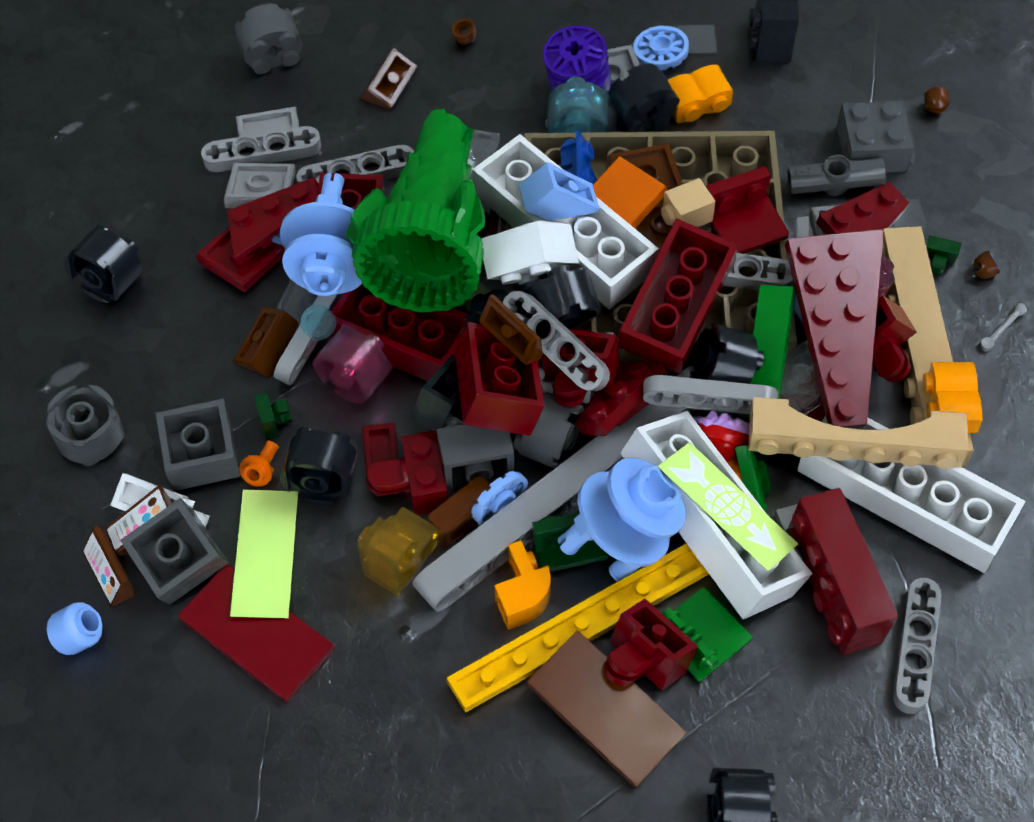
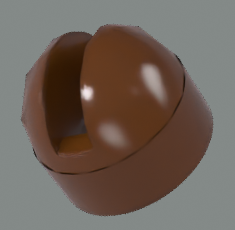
[452,18,477,45]
[924,87,950,114]
[972,251,1000,279]

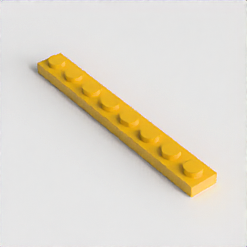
[447,543,709,713]

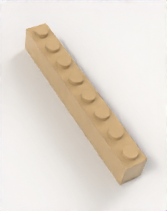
[880,226,974,467]

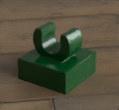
[926,235,962,275]
[254,393,293,441]

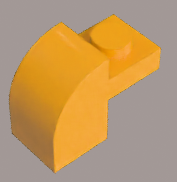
[494,540,551,630]

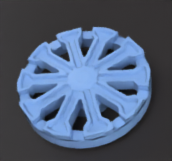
[633,26,689,71]
[471,471,528,526]

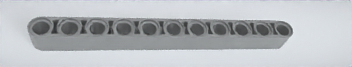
[413,365,701,612]

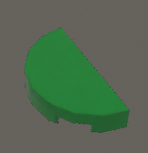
[735,445,770,511]

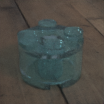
[547,77,609,133]

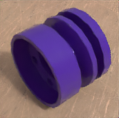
[543,25,612,108]

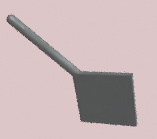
[662,24,717,72]

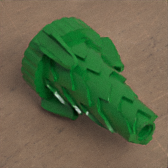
[346,109,485,312]

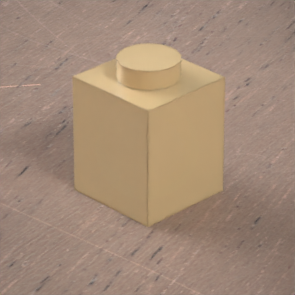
[661,178,716,227]

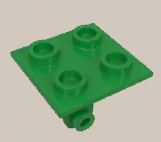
[662,586,753,683]

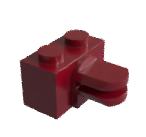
[872,295,917,383]
[542,327,620,407]
[367,431,448,516]
[604,599,698,690]

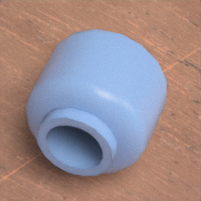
[46,602,102,655]

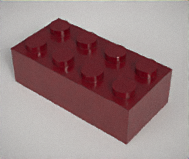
[618,218,738,374]
[327,284,468,381]
[786,487,899,655]

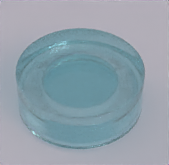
[300,305,336,340]

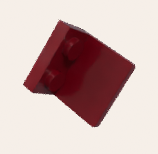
[706,166,789,254]

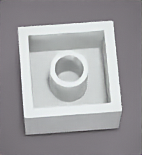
[482,221,579,285]

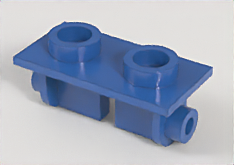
[560,130,595,185]

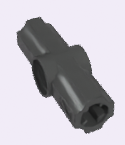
[787,155,886,196]

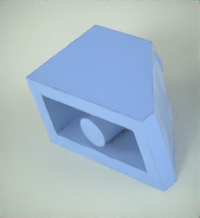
[519,162,600,221]

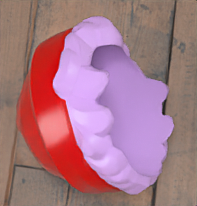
[692,411,749,463]

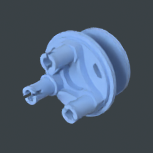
[280,173,362,296]
[558,458,685,581]

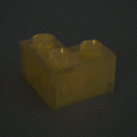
[357,507,439,596]

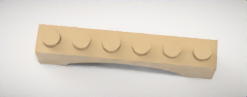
[748,397,969,469]

